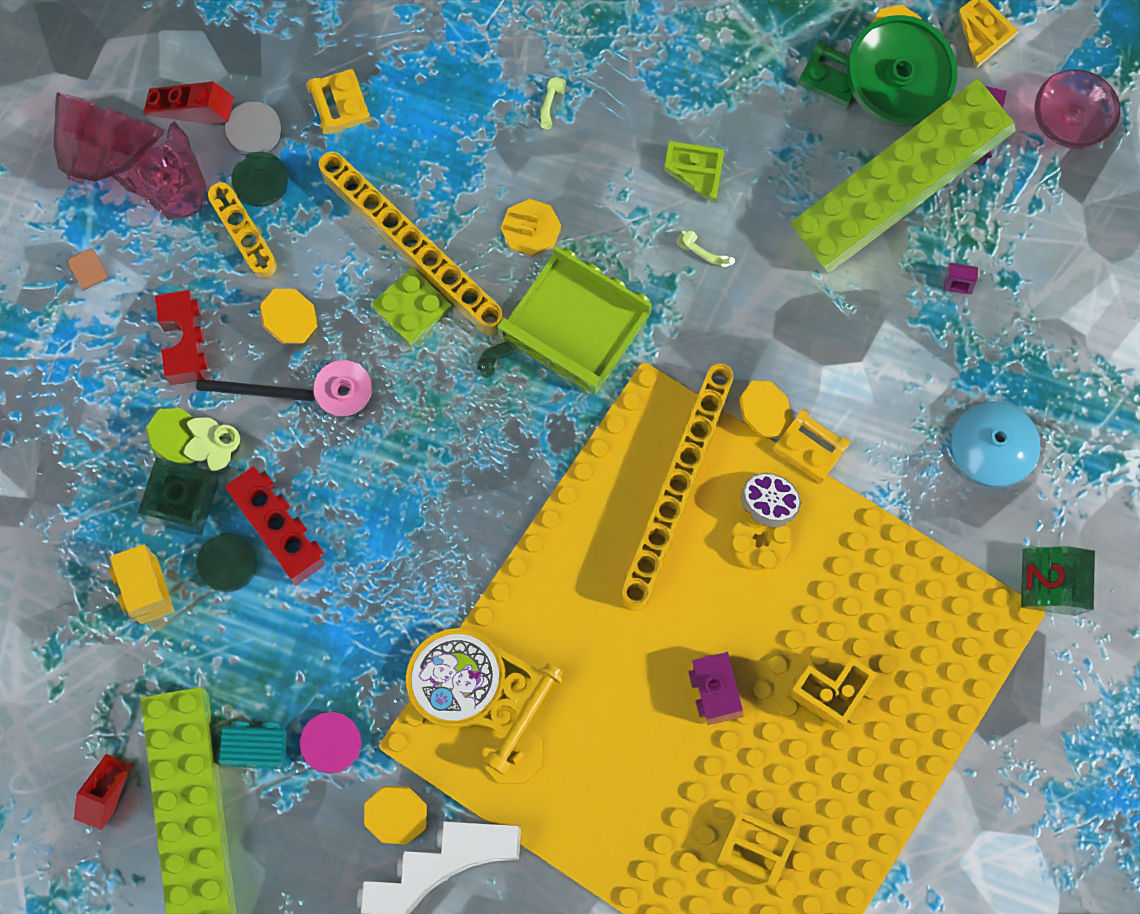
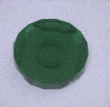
[231,151,289,207]
[196,533,257,593]

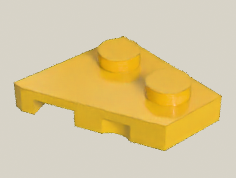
[958,0,1018,68]

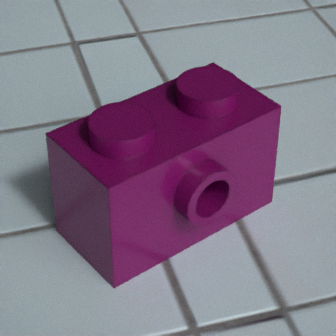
[688,652,743,725]

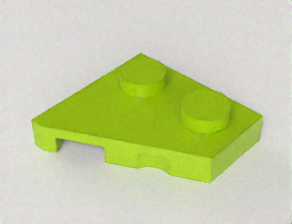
[664,141,725,203]

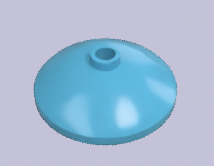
[951,402,1040,488]

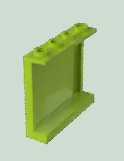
[497,245,652,396]

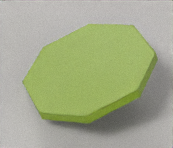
[145,408,195,465]

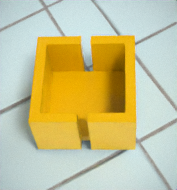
[108,544,175,625]

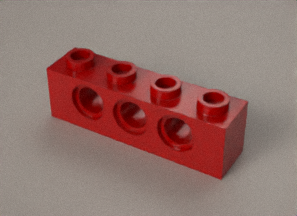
[224,466,325,586]

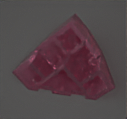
[53,92,165,183]

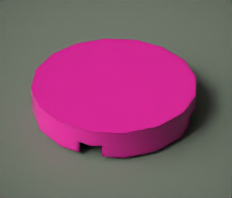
[300,712,362,774]

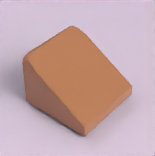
[67,248,109,291]

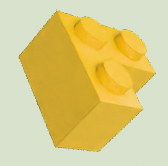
[789,657,878,730]

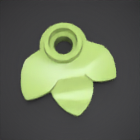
[183,417,240,471]

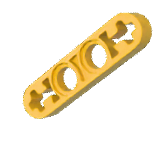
[208,182,277,278]

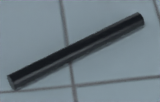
[196,379,313,401]

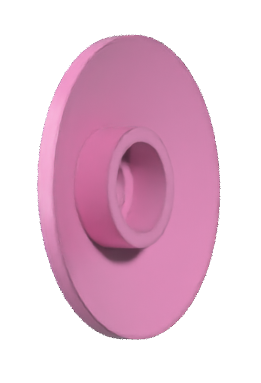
[313,360,372,416]

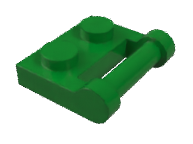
[797,40,854,108]

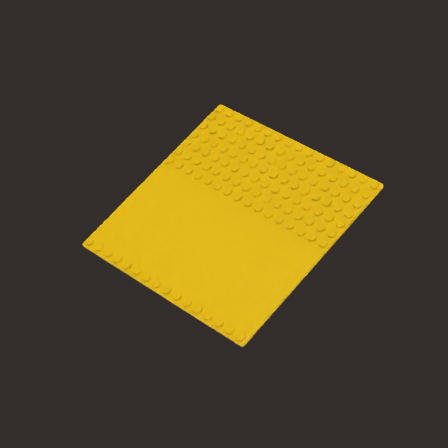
[379,363,1045,914]

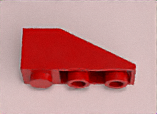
[143,81,234,124]

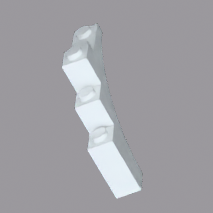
[357,822,521,914]

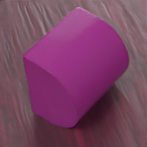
[943,262,978,294]

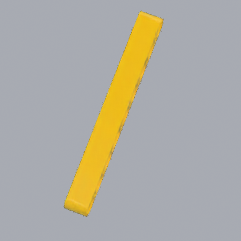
[319,152,503,336]
[621,363,733,611]

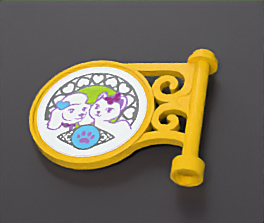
[406,628,563,775]

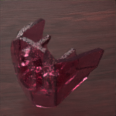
[112,121,207,220]

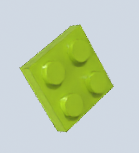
[370,267,452,347]

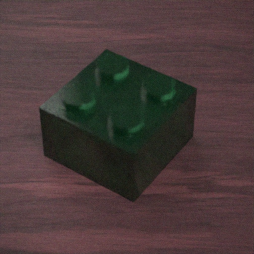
[138,457,219,536]

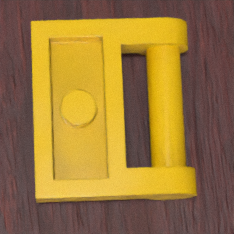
[306,69,371,134]
[772,409,851,484]
[716,810,797,890]

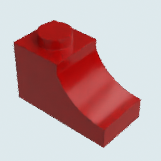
[74,754,134,830]

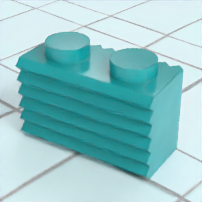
[219,721,287,769]

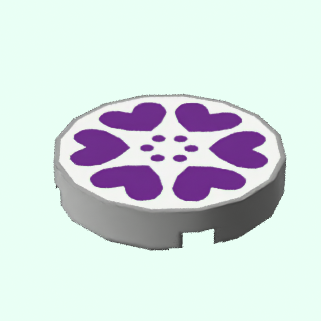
[741,473,801,527]

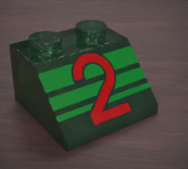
[1021,546,1095,616]

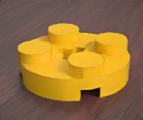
[731,513,791,571]

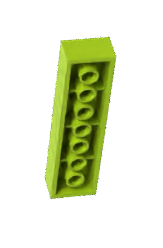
[790,78,1016,274]
[141,687,237,914]

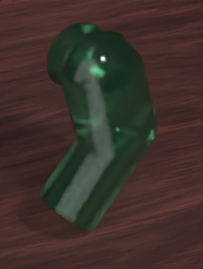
[477,341,512,378]

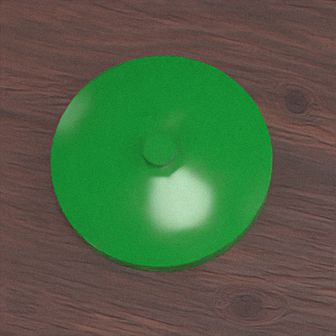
[846,15,958,127]

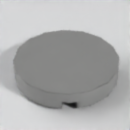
[225,101,281,156]

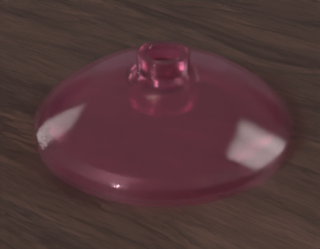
[1034,69,1121,149]

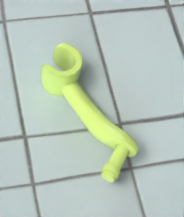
[540,77,566,130]
[676,230,735,267]

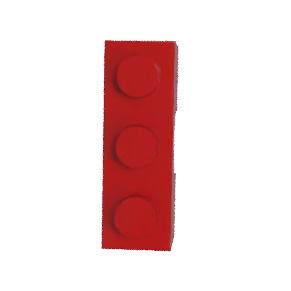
[155,290,208,386]

